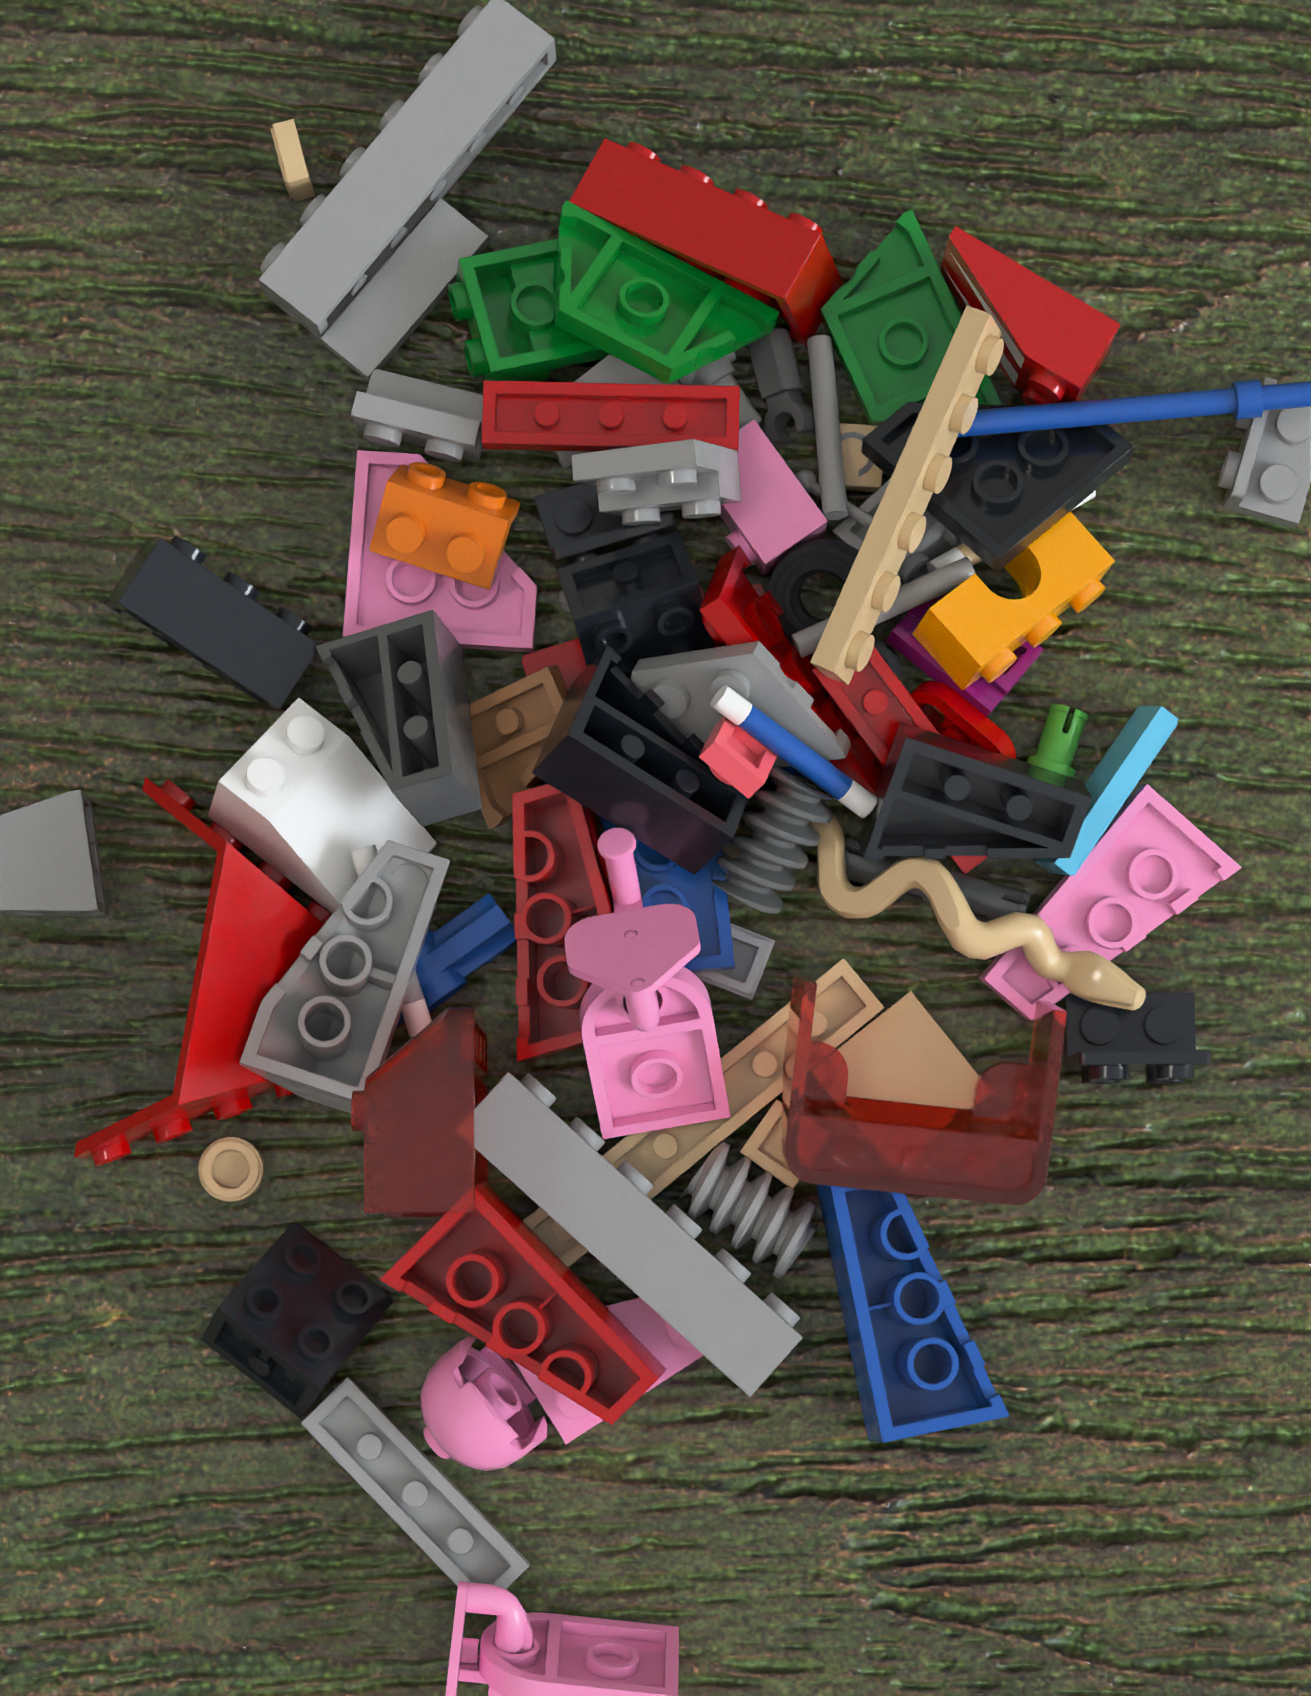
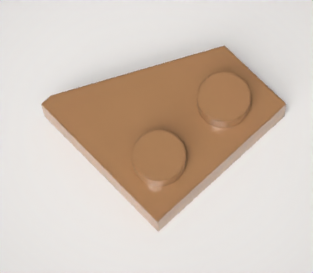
[469,665,568,830]

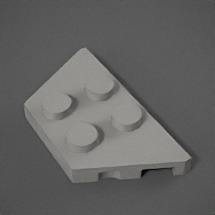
[631,641,851,767]

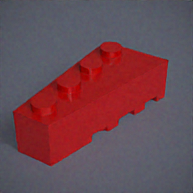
[379,1182,667,1425]

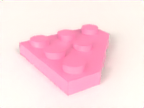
[343,450,538,653]

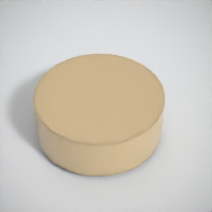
[198,1137,265,1202]

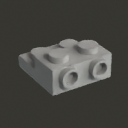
[571,439,742,526]

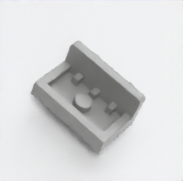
[351,369,483,462]

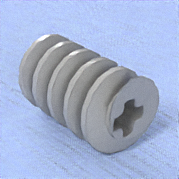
[678,1141,821,1279]

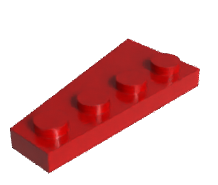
[699,545,882,794]

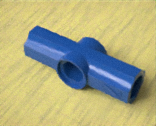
[396,893,517,1029]

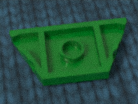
[555,200,780,384]
[820,209,1002,426]

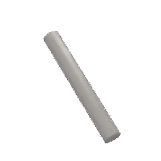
[807,335,848,520]
[791,556,976,658]

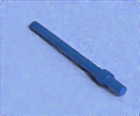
[958,379,1311,437]

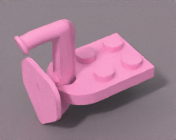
[564,828,731,1139]
[445,1581,679,1696]

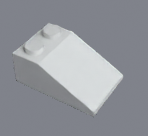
[208,698,437,914]

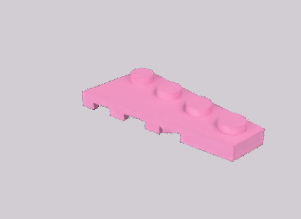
[979,784,1242,1021]

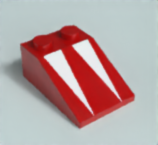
[940,226,1121,405]

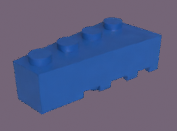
[816,1169,1010,1443]

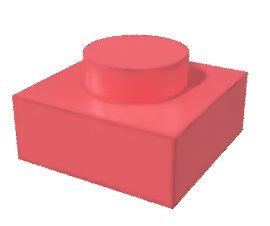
[699,716,777,799]

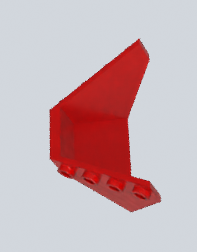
[74,777,332,1166]

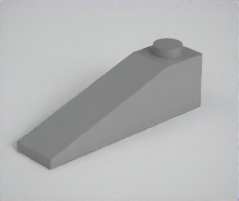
[240,840,450,1119]

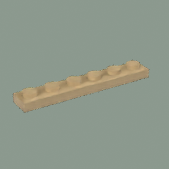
[810,305,1004,685]

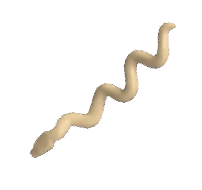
[722,814,1146,1011]

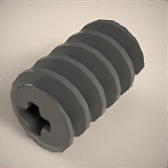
[711,766,833,914]

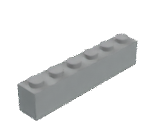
[258,0,557,339]
[455,1072,803,1397]

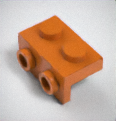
[369,462,520,590]

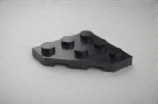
[861,402,1134,572]

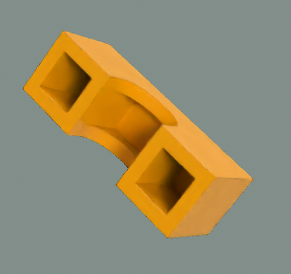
[912,511,1115,691]

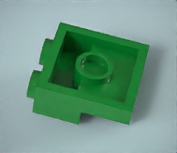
[448,239,609,382]

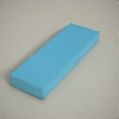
[1033,706,1178,876]

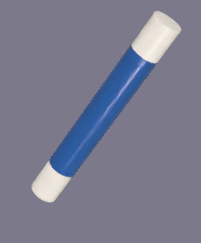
[710,685,877,818]

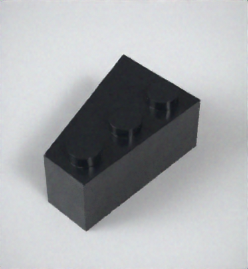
[532,644,748,875]

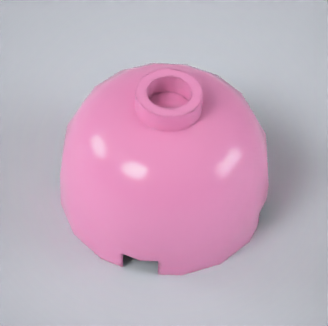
[421,1336,547,1471]

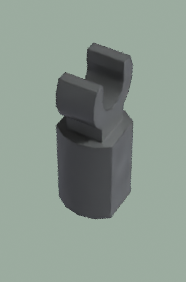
[747,328,815,444]

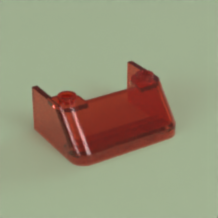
[782,974,1067,1205]
[351,1008,489,1218]

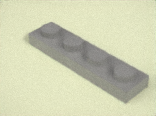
[301,1376,531,1589]

